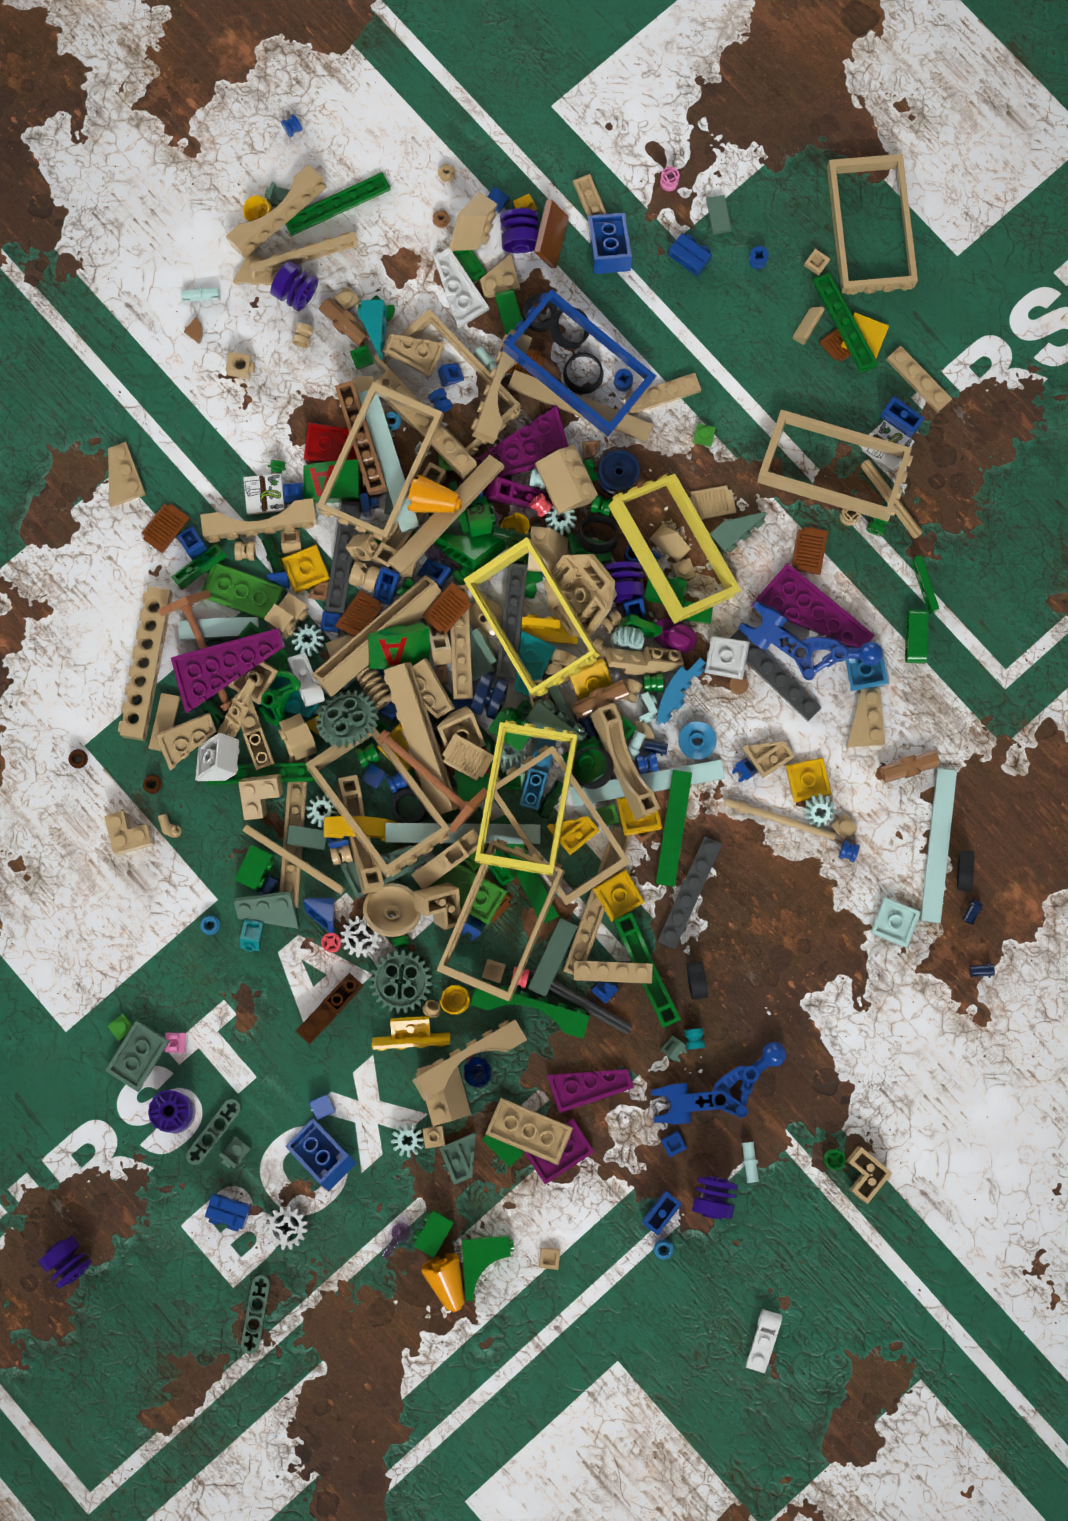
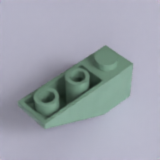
[710,512,767,555]
[525,698,588,740]

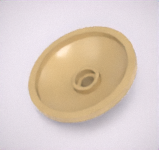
[363,883,421,937]

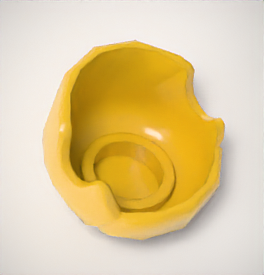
[242,195,272,222]
[500,512,530,534]
[440,985,470,1014]

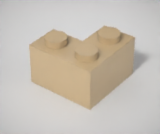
[264,592,309,639]
[278,713,317,762]
[238,774,284,820]
[104,811,155,855]
[414,882,461,930]
[846,1146,892,1204]

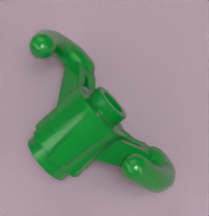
[258,669,301,726]

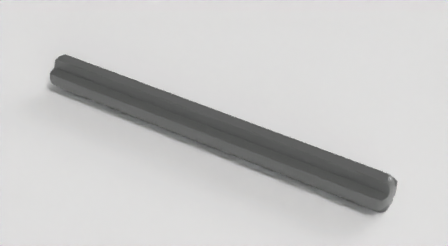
[528,969,632,1034]

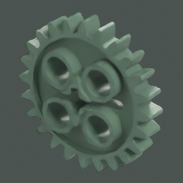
[316,690,379,748]
[369,950,433,1014]

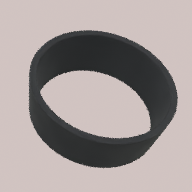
[549,307,589,349]
[563,352,604,394]
[577,514,618,554]
[572,747,614,789]
[957,850,974,893]

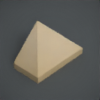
[649,525,691,562]

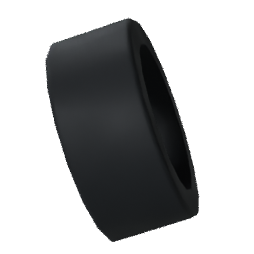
[522,294,558,332]
[391,788,427,823]
[686,961,708,1000]

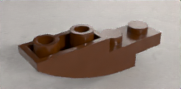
[295,973,364,1045]

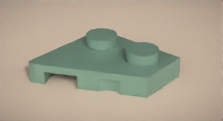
[439,1133,475,1185]

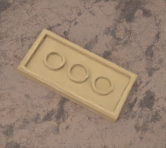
[486,1098,573,1165]

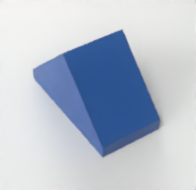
[177,526,207,561]
[417,559,452,590]
[373,566,401,605]
[622,596,647,621]
[304,898,335,934]

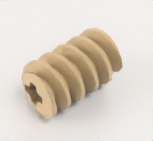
[356,668,391,710]

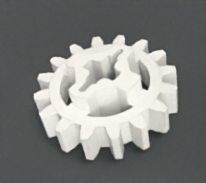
[340,916,383,958]
[265,1206,308,1250]

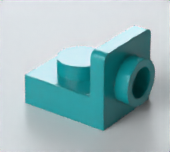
[240,919,264,951]

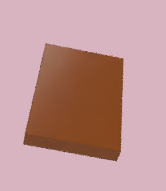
[534,200,569,268]

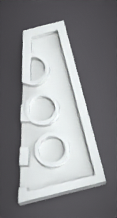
[434,248,489,329]

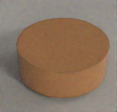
[729,676,749,695]

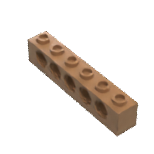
[335,380,389,497]

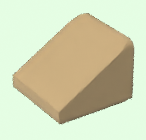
[281,529,302,554]

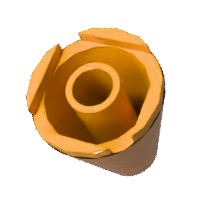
[407,474,463,513]
[421,1253,465,1312]

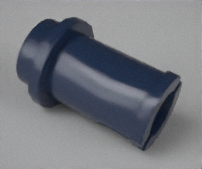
[578,716,599,739]
[644,739,668,756]
[258,875,279,895]
[962,899,983,925]
[969,962,995,978]

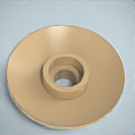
[469,600,503,638]

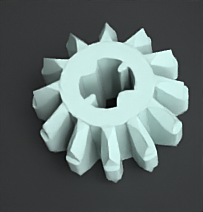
[545,505,577,535]
[292,624,325,657]
[612,626,645,651]
[494,743,525,773]
[803,794,836,827]
[306,795,339,827]
[391,1123,424,1157]

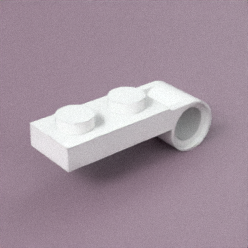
[287,653,325,707]
[746,1309,782,1373]

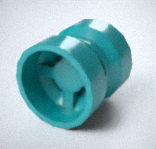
[684,1028,706,1050]

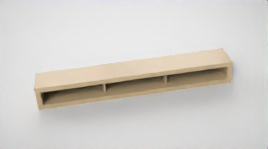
[311,575,442,697]
[384,662,459,815]

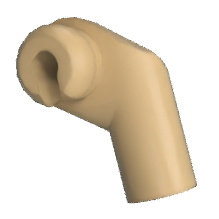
[158,814,182,838]

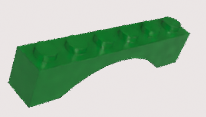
[613,912,681,1028]
[471,980,590,1039]

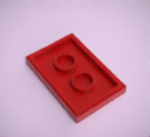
[303,423,360,467]

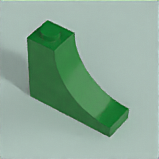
[433,532,506,572]
[462,1235,514,1301]

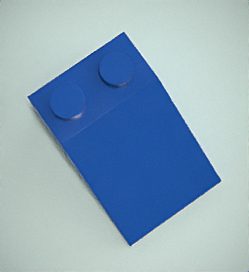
[588,213,632,274]
[285,1118,357,1191]

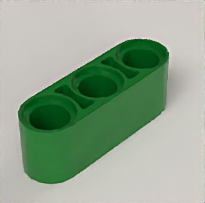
[495,289,526,335]
[905,609,928,664]

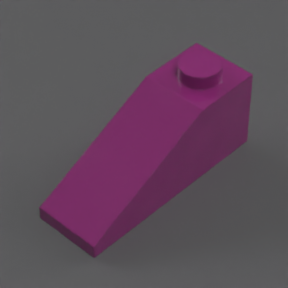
[486,477,548,510]

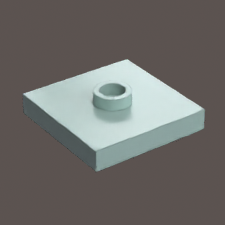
[870,897,921,948]

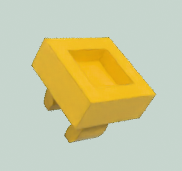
[513,194,538,212]

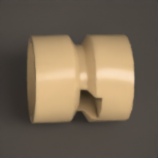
[349,561,381,592]
[545,649,578,684]

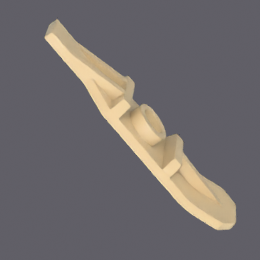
[217,678,256,738]

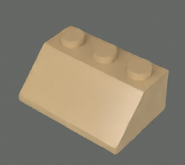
[449,191,497,251]
[535,445,598,515]
[417,1064,471,1126]

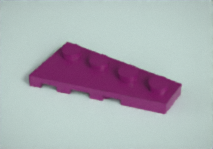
[547,1069,634,1113]

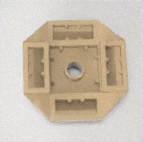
[544,554,617,637]

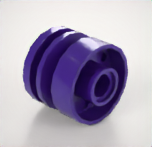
[500,208,539,254]
[270,261,319,311]
[604,561,645,603]
[148,1090,196,1134]
[692,1176,738,1220]
[38,1235,93,1289]

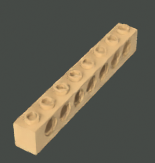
[118,586,173,741]

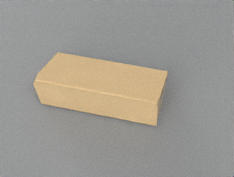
[792,307,825,345]

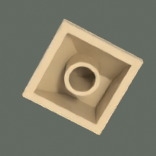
[528,526,568,572]
[228,661,278,705]
[437,706,486,748]

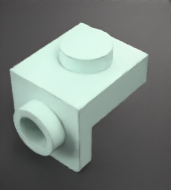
[638,692,658,724]

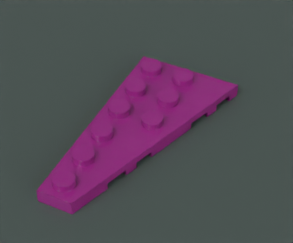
[460,405,568,483]
[750,563,875,648]
[171,628,285,713]

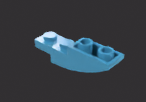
[656,658,706,726]
[520,738,557,810]

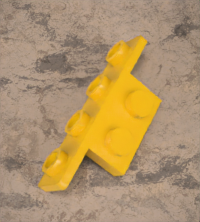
[520,614,578,645]
[372,1016,450,1051]

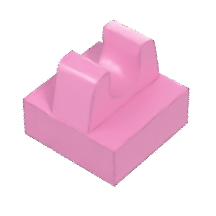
[165,1033,186,1053]

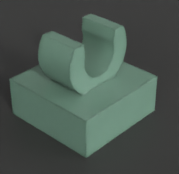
[660,1035,687,1062]

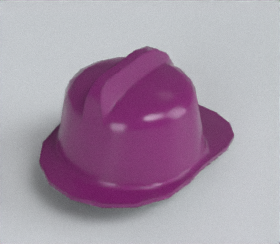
[654,618,697,654]

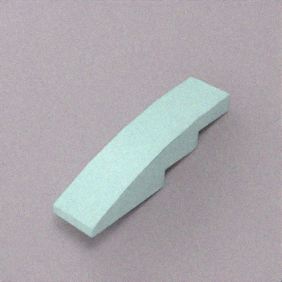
[179,617,259,641]

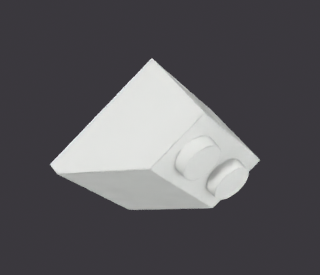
[195,733,239,781]

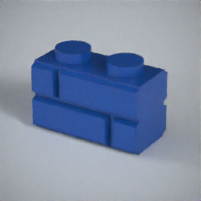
[668,233,712,277]
[880,396,925,438]
[641,1190,682,1235]
[205,1193,252,1232]

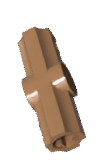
[319,297,369,347]
[571,680,630,719]
[880,750,940,783]

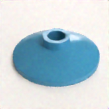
[678,721,717,760]

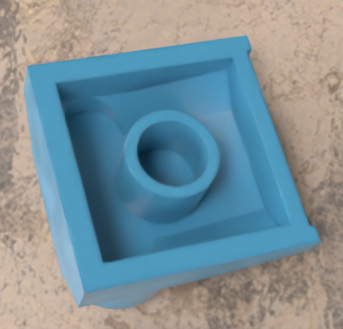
[845,646,889,691]

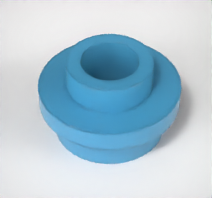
[385,412,401,431]
[200,915,220,935]
[654,1239,673,1260]

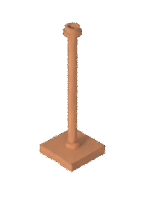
[158,590,232,711]
[377,730,487,833]

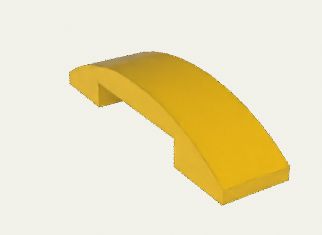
[323,816,399,841]

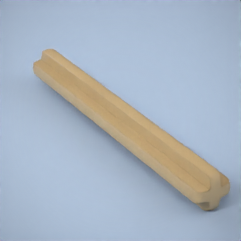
[861,459,923,539]

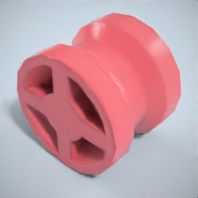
[529,493,553,517]
[321,933,342,953]
[511,967,530,989]

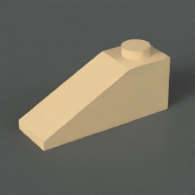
[425,620,452,666]

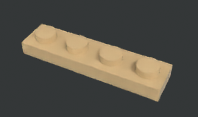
[886,346,952,413]
[624,373,701,415]
[574,961,653,984]

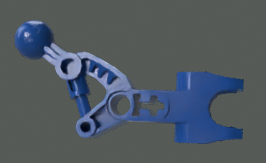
[738,601,883,680]
[651,1042,787,1124]

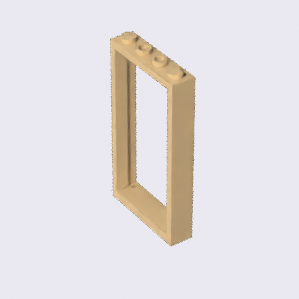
[827,154,918,295]
[374,309,520,457]
[317,382,444,541]
[757,410,913,522]
[306,727,451,878]
[494,745,631,905]
[437,838,565,1001]

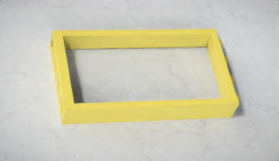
[608,473,741,624]
[464,537,600,697]
[475,720,578,876]

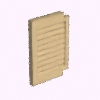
[689,485,737,520]
[442,733,494,781]

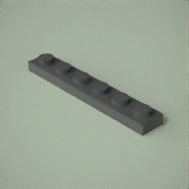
[325,500,361,614]
[496,564,528,679]
[730,629,822,722]
[657,836,722,950]

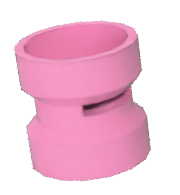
[660,167,680,192]

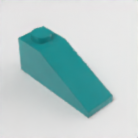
[358,300,387,360]

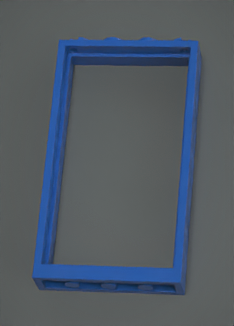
[503,289,656,437]

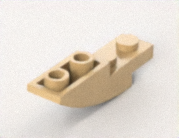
[605,647,684,675]
[231,698,275,770]
[411,828,479,889]

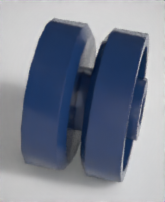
[598,450,640,496]
[471,673,510,720]

